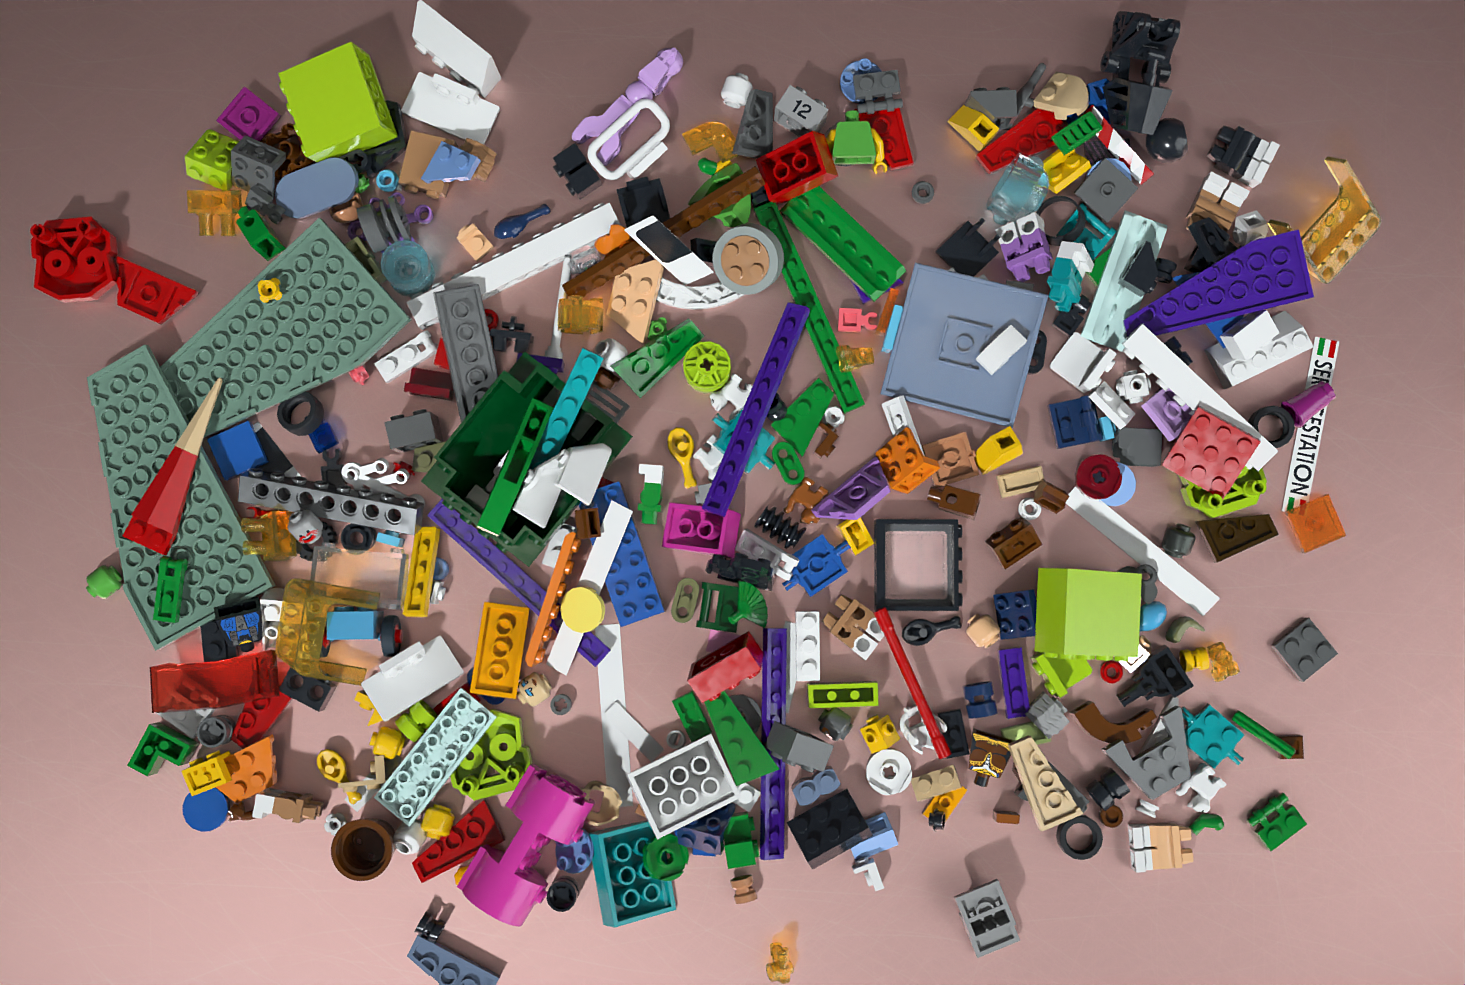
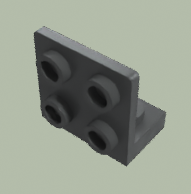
[231,136,286,198]

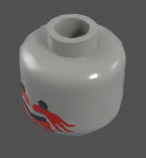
[288,510,323,544]

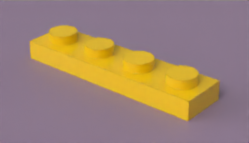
[402,527,440,617]

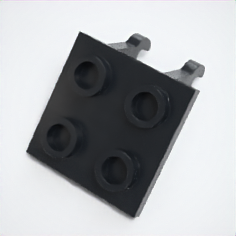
[936,218,1001,277]

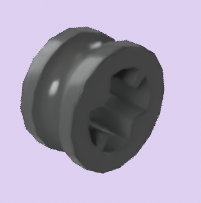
[550,694,572,715]

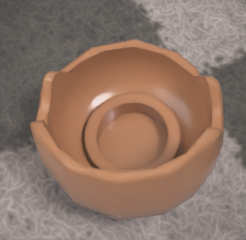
[329,192,364,223]

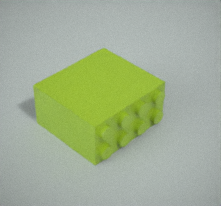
[278,42,398,163]
[1035,568,1142,661]

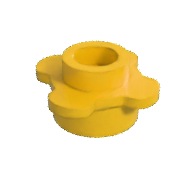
[258,278,282,303]

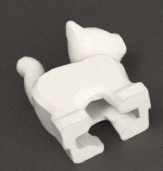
[709,373,752,420]
[693,434,724,483]
[1176,763,1226,813]

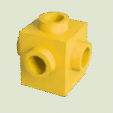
[860,714,900,754]

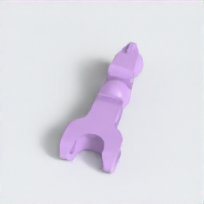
[572,47,683,166]

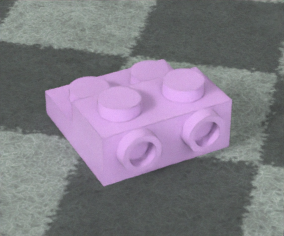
[1141,388,1192,442]

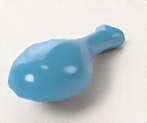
[1139,601,1167,631]

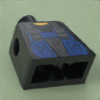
[214,597,262,652]

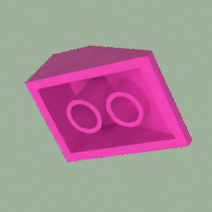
[662,502,741,558]

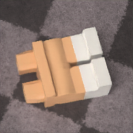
[1128,822,1194,873]

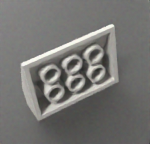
[412,0,501,98]
[626,734,741,839]

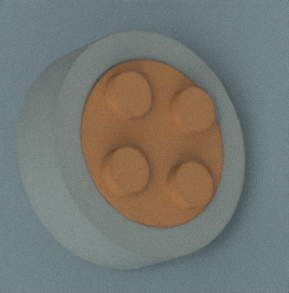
[713,223,784,295]

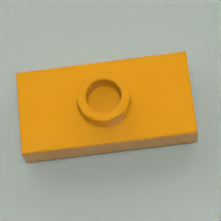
[922,785,967,822]

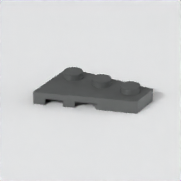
[732,89,773,159]

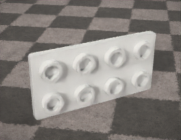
[401,72,500,145]
[361,636,464,722]

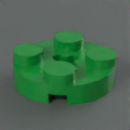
[643,834,689,881]

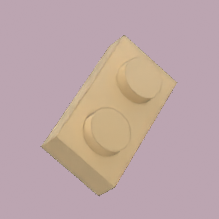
[911,765,962,802]

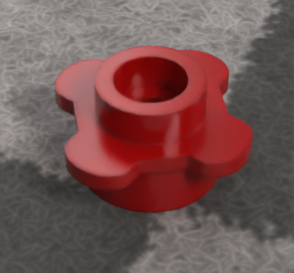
[392,461,415,480]

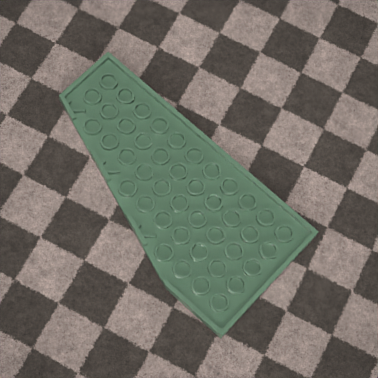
[160,218,412,437]
[87,345,276,651]

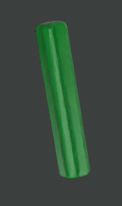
[1232,710,1296,759]

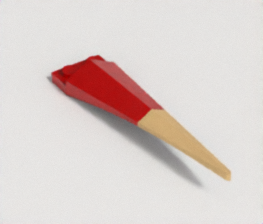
[123,378,223,556]

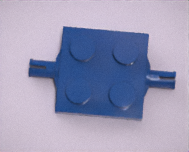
[782,534,851,597]

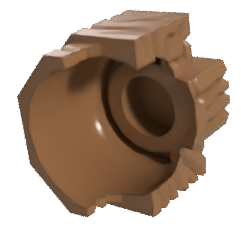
[459,138,497,182]

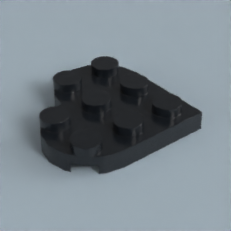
[705,553,774,591]

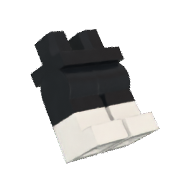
[1207,126,1280,188]

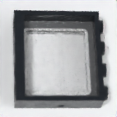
[874,519,963,611]

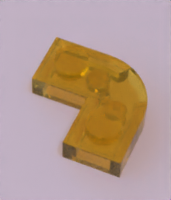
[682,122,739,163]

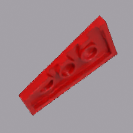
[412,799,505,883]

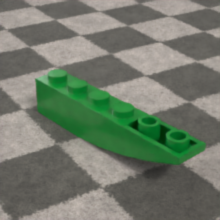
[476,398,554,536]

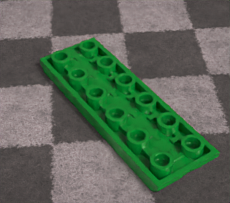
[779,186,906,302]

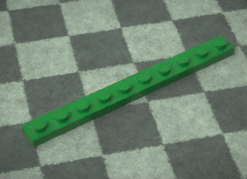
[754,202,865,414]

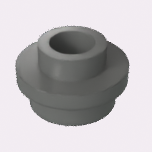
[912,181,934,204]

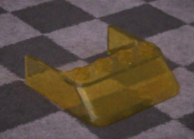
[1267,156,1381,284]
[275,578,380,686]

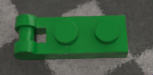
[153,556,188,623]

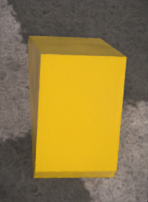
[836,517,874,556]

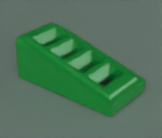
[1051,111,1102,156]

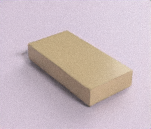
[996,466,1045,498]

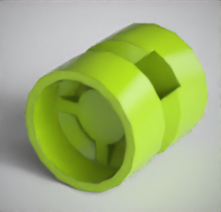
[395,700,438,742]

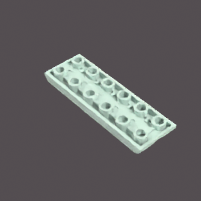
[1081,210,1167,352]
[374,688,497,827]

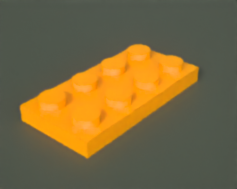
[470,602,530,699]

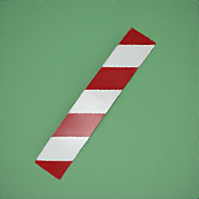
[1081,105,1154,185]

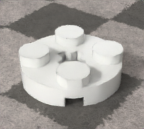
[866,749,912,795]

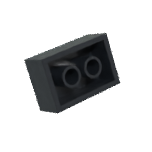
[787,789,873,870]

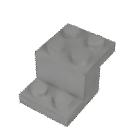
[954,879,1020,958]

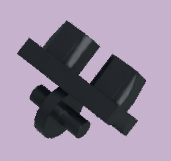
[490,316,534,353]

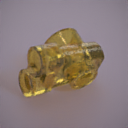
[836,345,874,373]
[1207,642,1240,682]
[766,942,794,984]

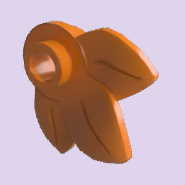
[594,224,634,259]

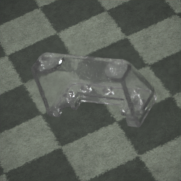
[308,542,409,610]

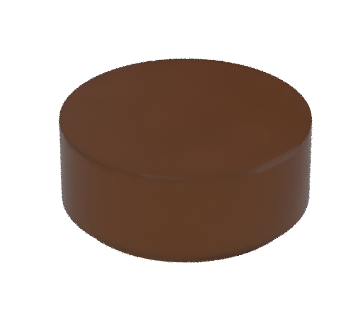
[1099,805,1123,828]

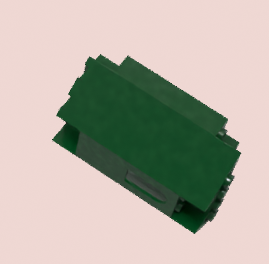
[421,352,633,567]

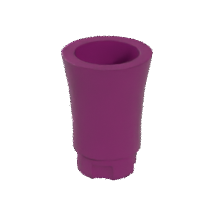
[1281,381,1336,428]

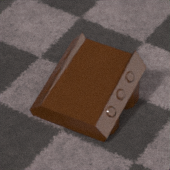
[260,123,316,180]

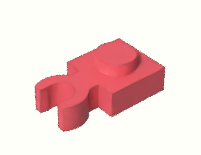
[838,308,877,333]

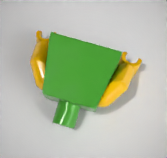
[826,110,887,174]

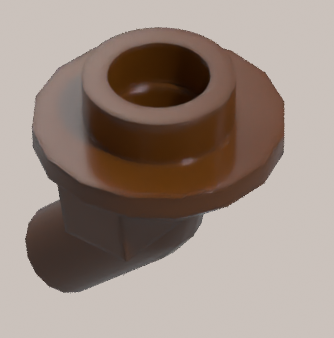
[227,801,257,822]

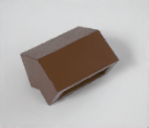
[1034,479,1070,514]
[575,508,601,539]

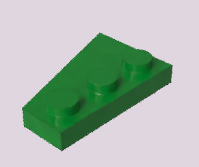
[771,378,835,457]

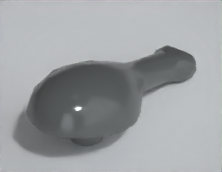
[1016,63,1046,116]

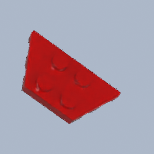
[116,256,199,325]

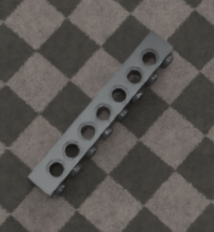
[238,468,424,535]

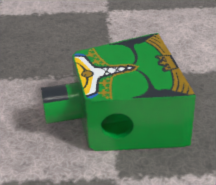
[236,206,286,261]

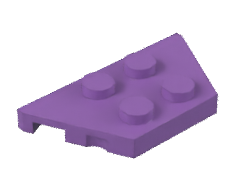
[811,456,891,520]

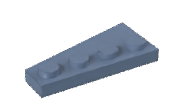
[407,935,500,985]

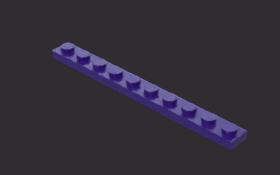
[702,302,810,517]
[427,499,611,667]
[760,628,787,860]

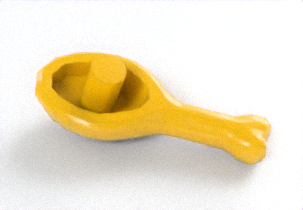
[667,427,697,489]
[317,749,362,804]

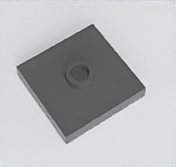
[1074,158,1138,223]

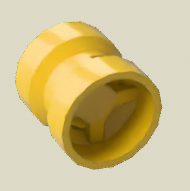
[1179,647,1209,672]

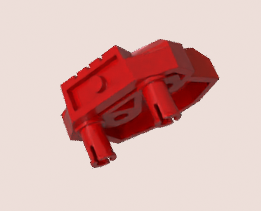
[30,216,118,303]

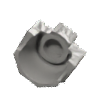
[1025,691,1070,739]

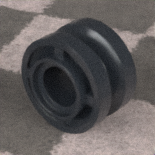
[341,523,377,554]

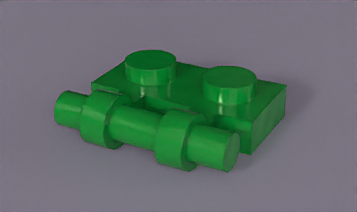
[1247,792,1307,852]

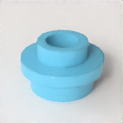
[376,169,399,192]

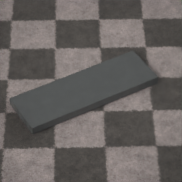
[433,284,499,423]

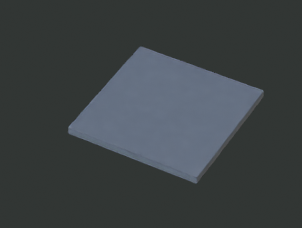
[880,262,1048,428]

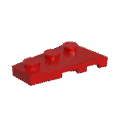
[854,108,913,171]
[231,670,293,749]

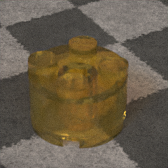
[558,295,604,335]

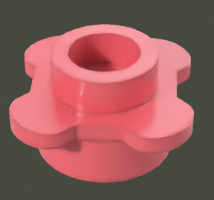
[349,366,369,386]

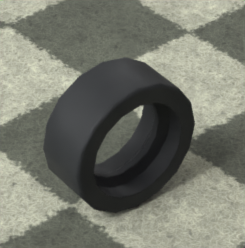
[277,391,324,436]
[1248,406,1295,448]
[1056,815,1103,860]

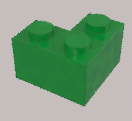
[127,722,199,776]
[723,811,760,869]

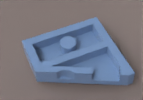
[421,141,481,184]

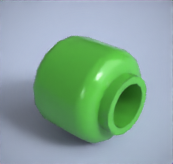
[86,565,123,599]

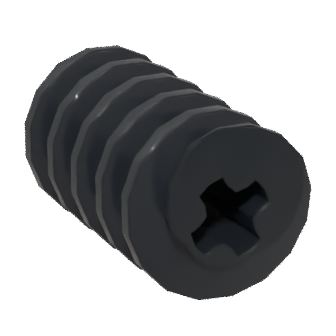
[754,504,807,549]

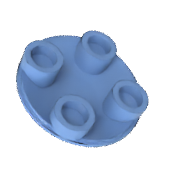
[840,58,882,104]
[555,828,594,874]

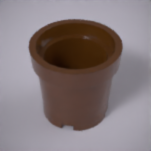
[331,818,395,881]

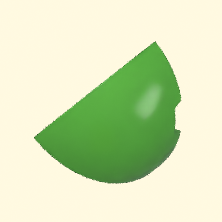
[688,163,751,227]

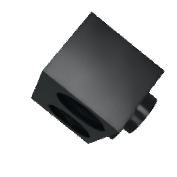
[278,663,337,712]

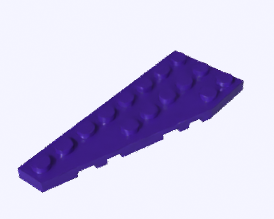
[1123,229,1314,337]

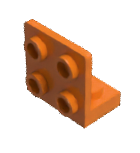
[875,427,940,494]

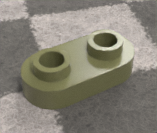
[671,578,699,623]

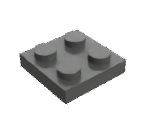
[1272,618,1338,682]

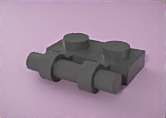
[852,70,903,115]

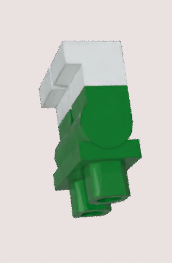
[638,464,664,525]

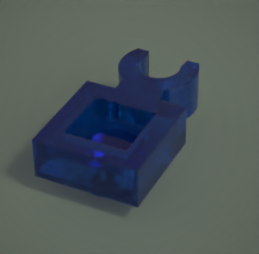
[305,416,339,454]

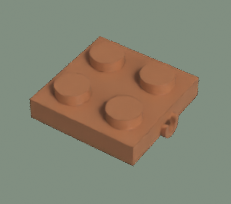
[922,432,979,488]

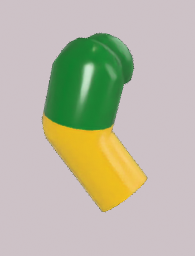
[698,156,732,176]

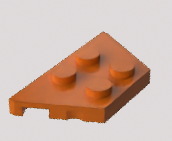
[216,734,277,803]

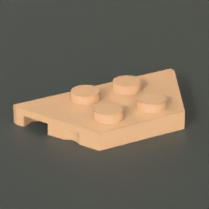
[606,260,664,344]

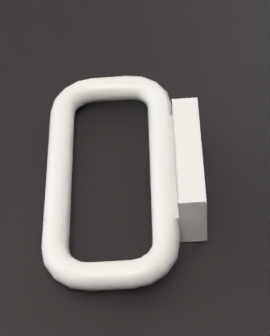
[587,98,670,180]

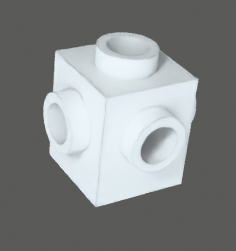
[1232,210,1268,246]
[1116,370,1151,404]

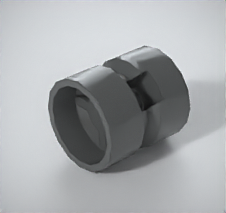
[197,715,236,748]

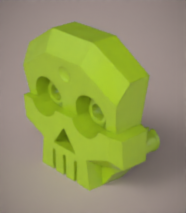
[1178,466,1267,518]
[450,709,533,801]

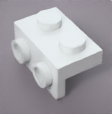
[1089,381,1135,430]

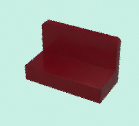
[404,367,454,401]

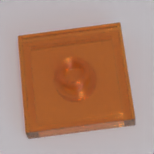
[1285,494,1346,553]

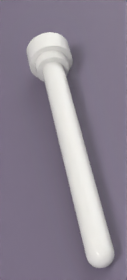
[545,256,573,359]

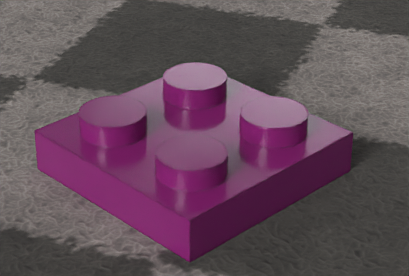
[216,86,281,142]

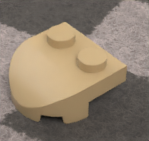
[1033,71,1089,120]

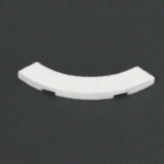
[656,277,744,310]

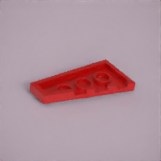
[976,108,1074,174]

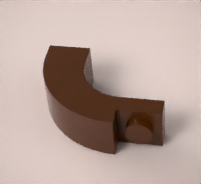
[1069,700,1157,744]

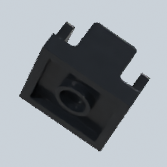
[616,177,670,228]

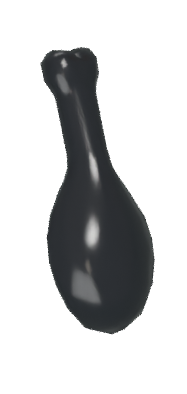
[902,616,962,646]

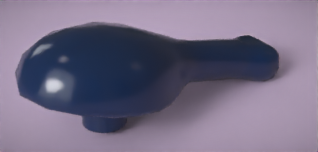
[494,204,551,239]

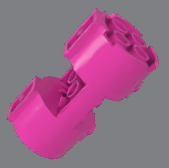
[457,764,595,927]

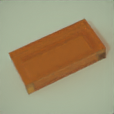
[874,288,899,337]

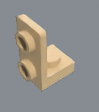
[338,755,386,792]

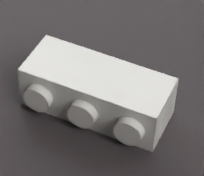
[795,611,820,681]

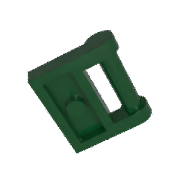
[696,582,739,633]

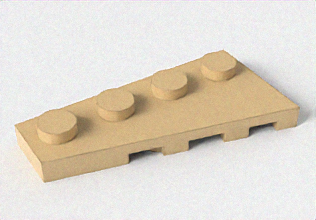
[1008,735,1083,832]

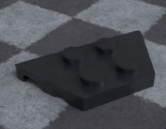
[364,100,408,178]

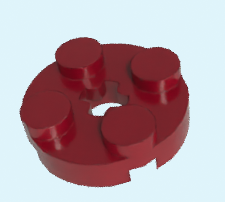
[1075,454,1122,500]

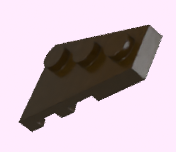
[1195,514,1279,563]

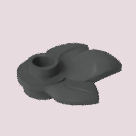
[1118,564,1158,604]

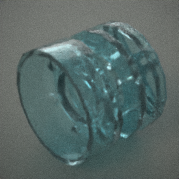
[380,240,435,297]

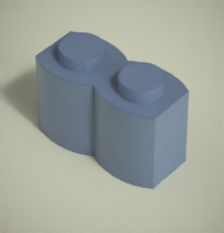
[791,766,841,806]

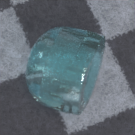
[986,153,1050,225]

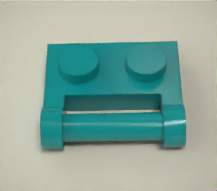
[1056,203,1117,261]

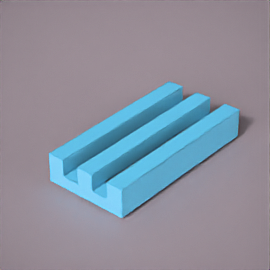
[881,305,903,353]

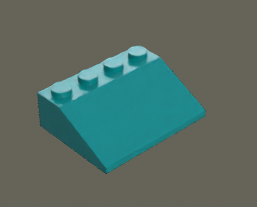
[589,820,676,928]

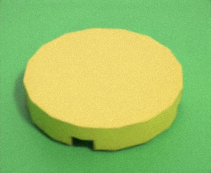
[560,586,605,633]

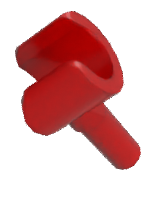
[246,506,281,520]

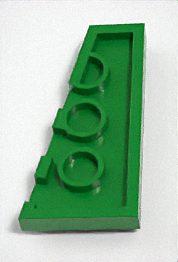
[610,318,704,398]
[704,691,779,786]

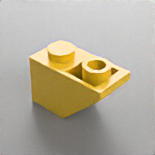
[948,105,999,152]
[974,426,1023,475]

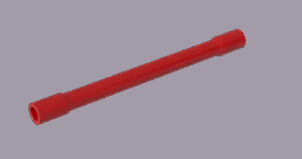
[873,607,951,759]

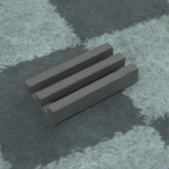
[585,380,630,424]

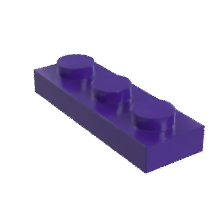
[997,647,1030,719]

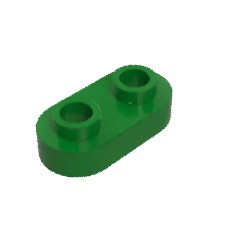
[772,442,805,485]

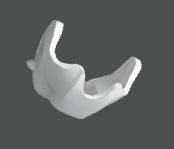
[900,703,947,755]

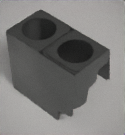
[1112,427,1162,467]

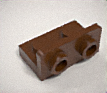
[985,517,1043,570]

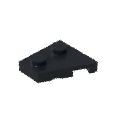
[1188,217,1242,266]

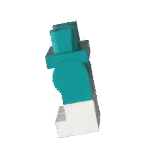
[1047,241,1094,312]

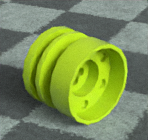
[683,341,731,394]

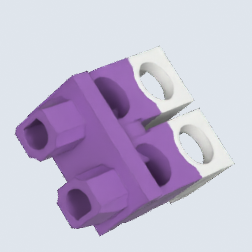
[996,212,1053,282]

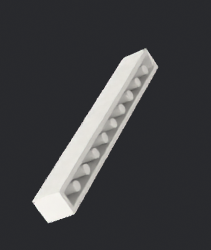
[406,203,620,330]

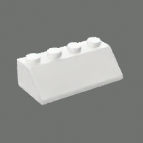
[1204,311,1314,390]

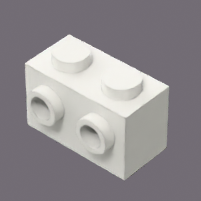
[1220,310,1279,360]

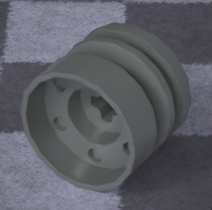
[357,195,412,253]

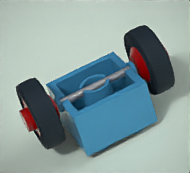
[308,606,403,658]

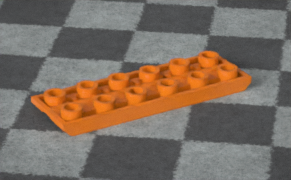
[525,532,582,667]

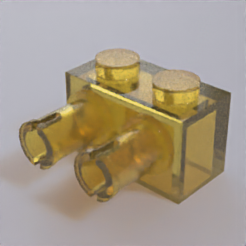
[187,190,242,236]
[241,511,297,561]

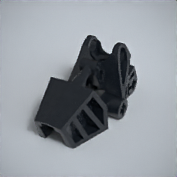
[1100,11,1180,135]

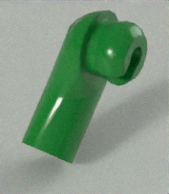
[1189,813,1224,836]

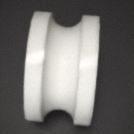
[1136,799,1160,818]

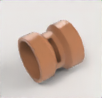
[730,874,757,904]

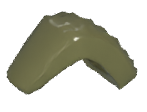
[1165,616,1205,643]

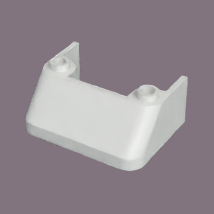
[513,443,612,528]

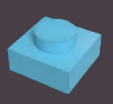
[1098,416,1116,442]
[376,530,405,548]

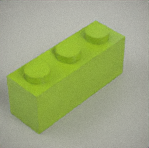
[807,681,879,708]

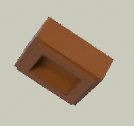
[993,810,1020,824]

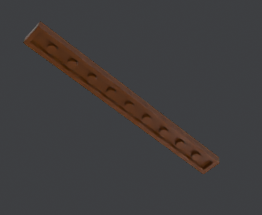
[562,166,765,302]

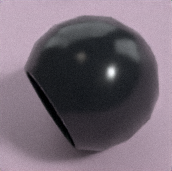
[1146,118,1188,163]

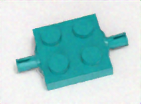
[712,409,775,473]
[1181,703,1244,769]

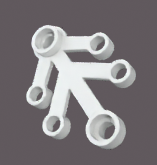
[342,458,425,512]

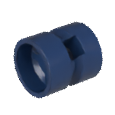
[962,681,998,719]

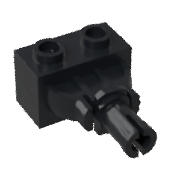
[1116,644,1194,707]

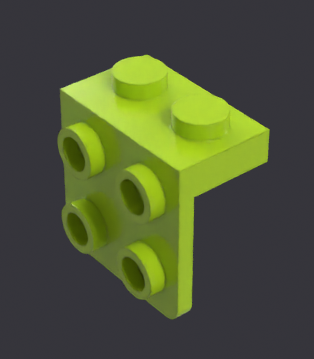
[185,129,239,192]
[1030,652,1092,698]

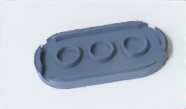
[275,157,359,219]

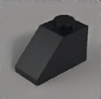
[1118,241,1158,297]

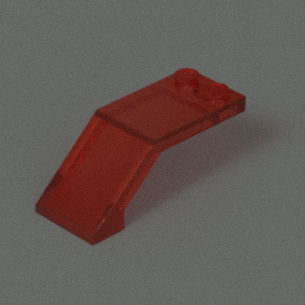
[150,650,280,713]

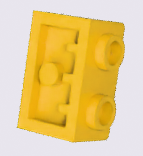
[1035,142,1091,194]
[181,750,232,796]

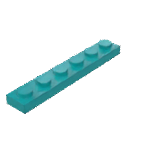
[527,348,604,471]

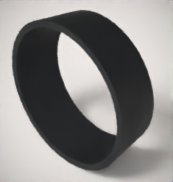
[1036,196,1086,246]

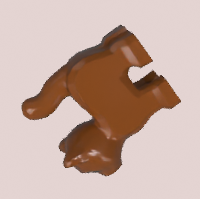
[783,477,829,525]

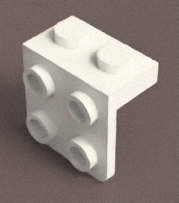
[1050,332,1117,393]

